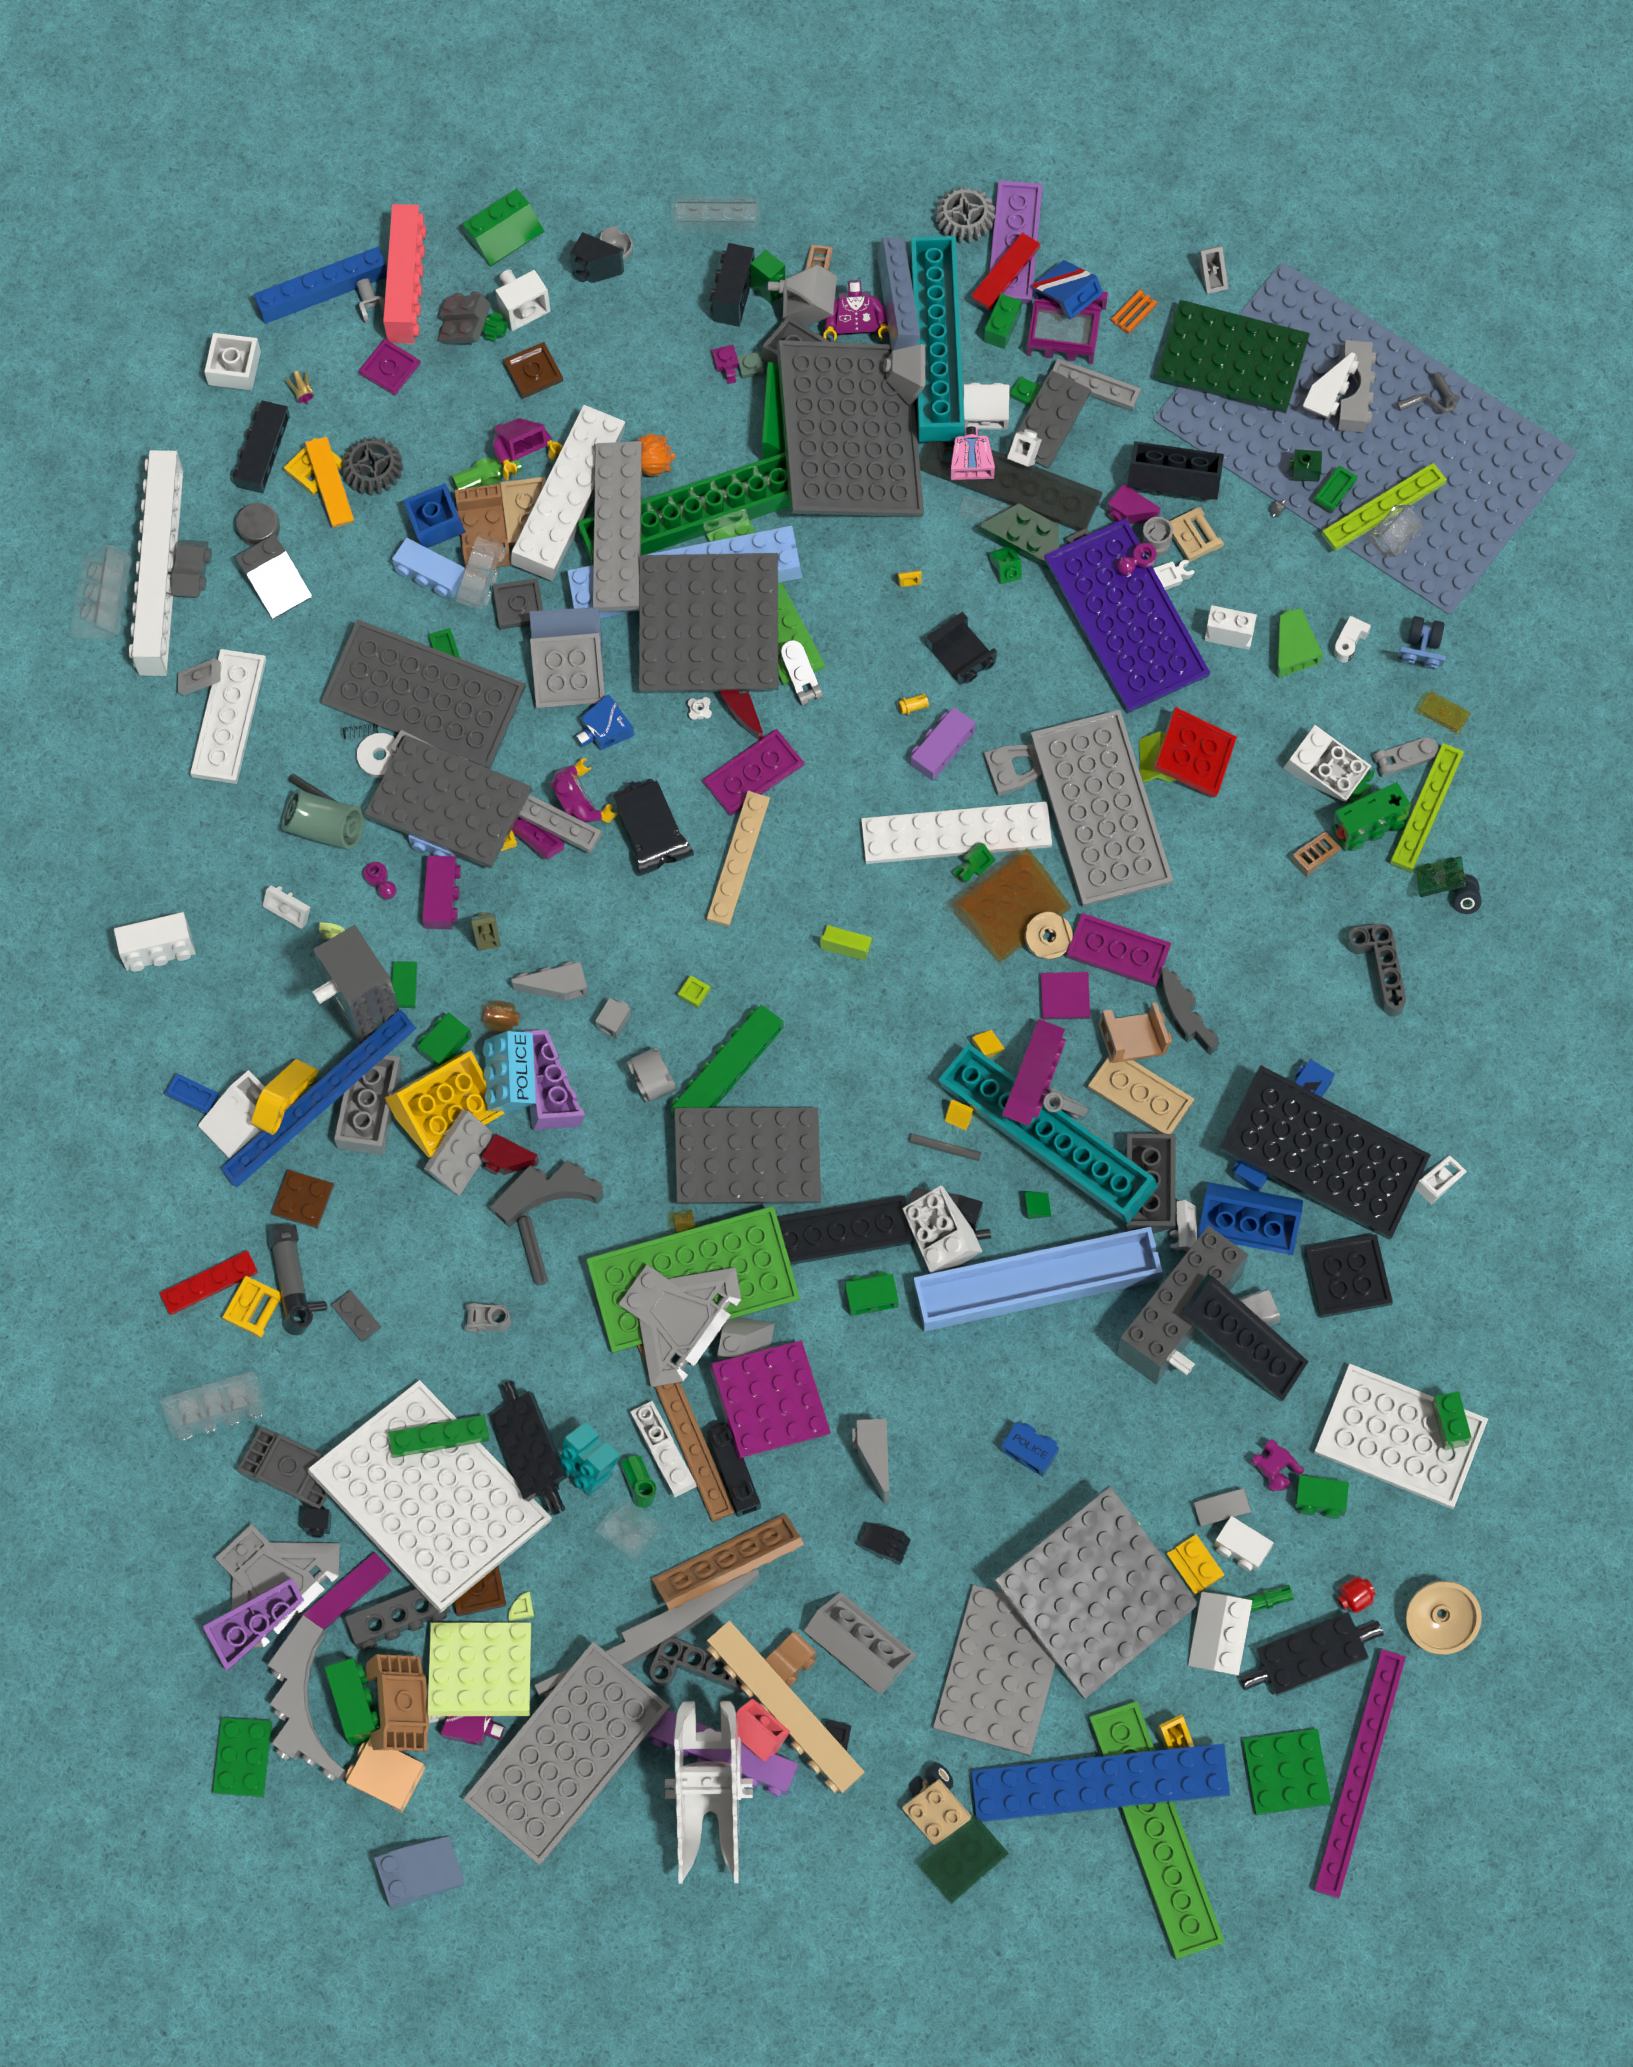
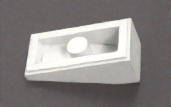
[1415,1155,1467,1205]

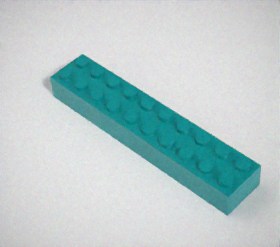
[911,236,965,442]
[938,1043,1158,1224]

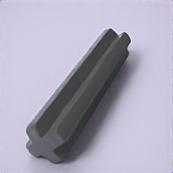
[518,1216,548,1285]

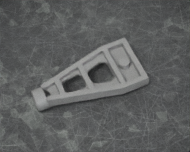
[984,745,1043,796]
[1044,1086,1091,1119]

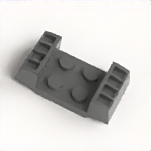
[237,1427,328,1509]

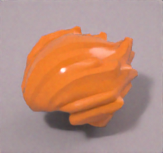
[636,433,676,476]

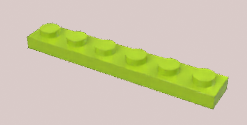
[1322,463,1447,552]
[1390,743,1464,873]

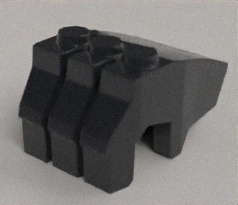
[859,1523,911,1565]

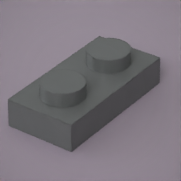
[332,1290,381,1343]

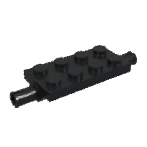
[490,1381,568,1515]
[1239,1612,1384,1696]

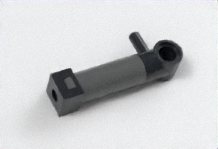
[267,1224,327,1336]

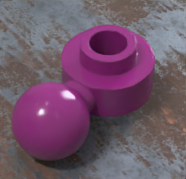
[1117,543,1157,575]
[364,862,397,899]

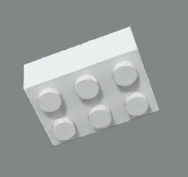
[114,912,196,972]

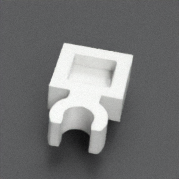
[1153,560,1195,590]

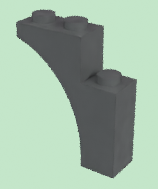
[490,1160,604,1228]

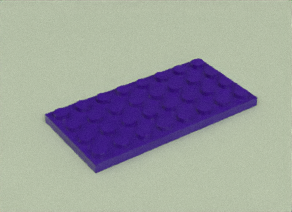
[1044,518,1210,713]

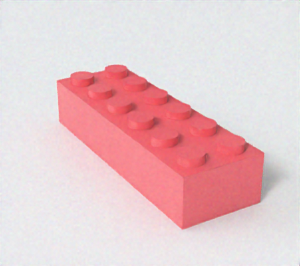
[383,204,427,344]

